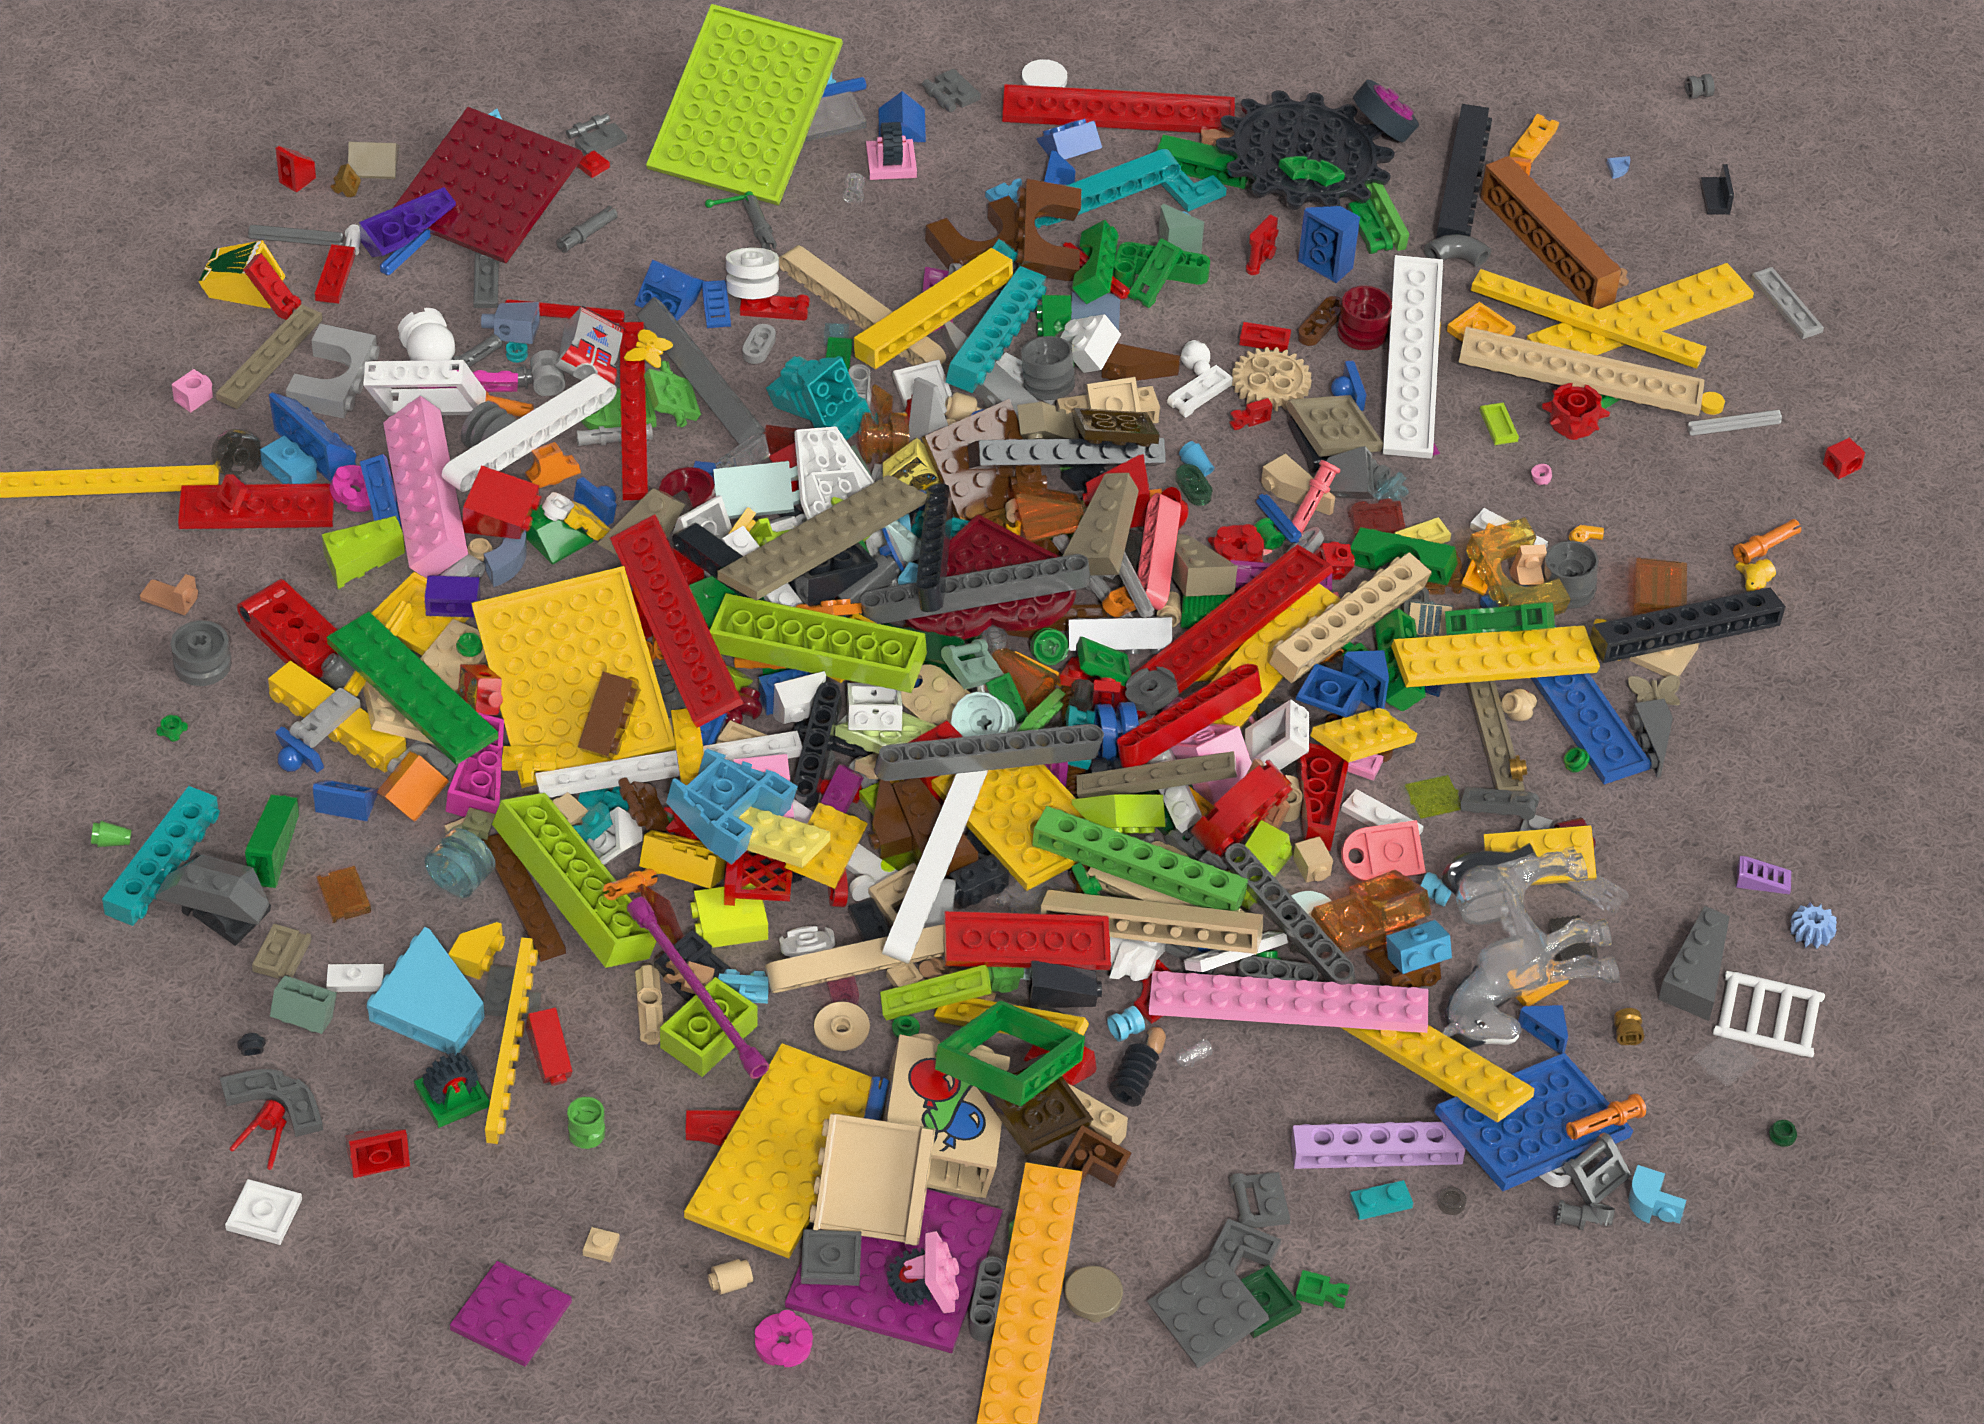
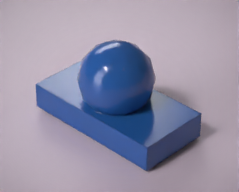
[1331,361,1366,411]
[573,477,617,526]
[275,726,324,773]

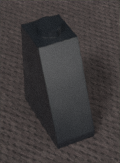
[1028,961,1102,1009]

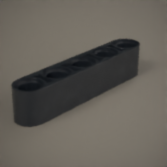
[672,522,751,598]
[793,682,842,808]

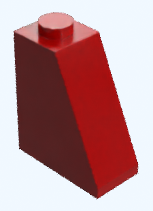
[525,1007,573,1086]

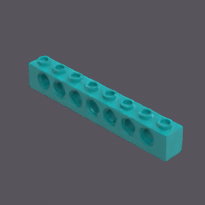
[945,266,1047,393]

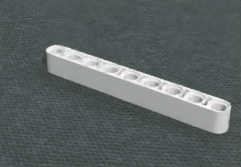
[442,374,617,492]

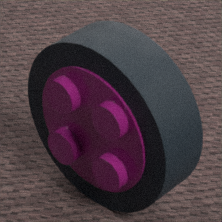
[1353,79,1419,142]

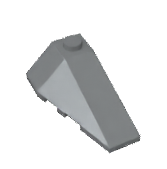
[907,377,948,444]

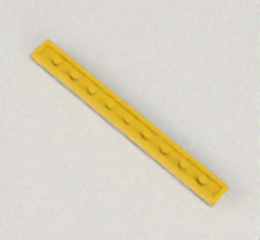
[1471,269,1706,369]
[0,465,220,498]

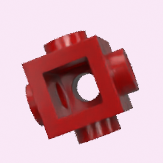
[1313,542,1355,580]

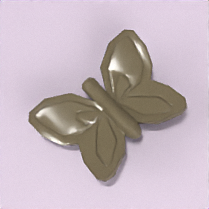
[1628,675,1680,705]

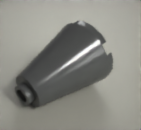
[836,554,899,616]

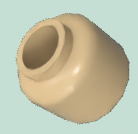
[944,392,981,421]

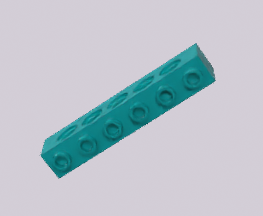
[102,786,220,926]

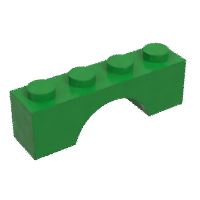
[1072,220,1119,305]
[1037,295,1074,367]
[1350,527,1458,585]
[1445,602,1555,636]

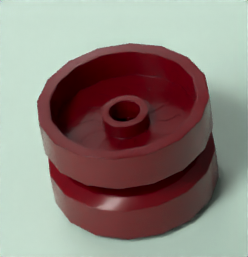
[659,467,716,528]

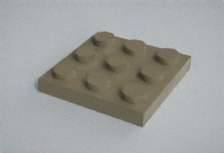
[1286,395,1384,457]

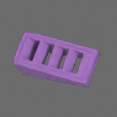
[1736,856,1791,894]

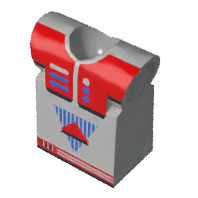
[554,306,624,385]

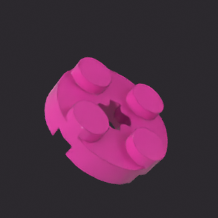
[330,465,371,512]
[755,1310,813,1367]

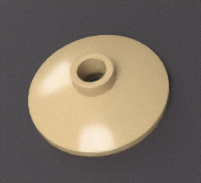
[814,1002,870,1051]

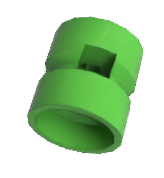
[567,1097,605,1149]

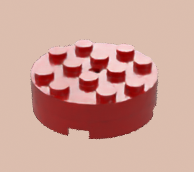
[1190,759,1293,857]

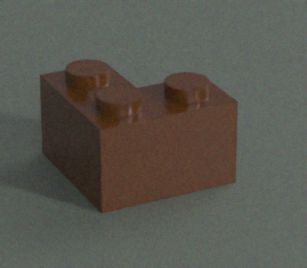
[1057,1125,1132,1189]

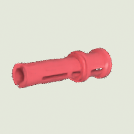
[1292,460,1341,533]

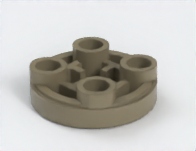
[1064,1266,1123,1323]

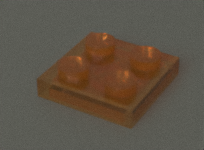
[1311,893,1387,953]

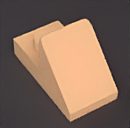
[1509,544,1547,585]

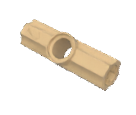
[635,965,664,1045]

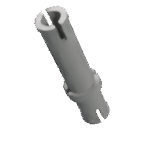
[576,423,653,446]

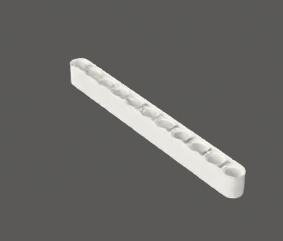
[882,770,988,964]

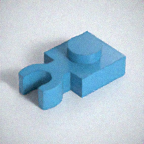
[985,178,1022,203]

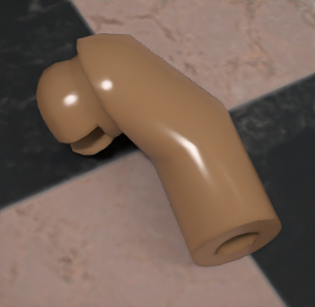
[1146,1027,1166,1054]

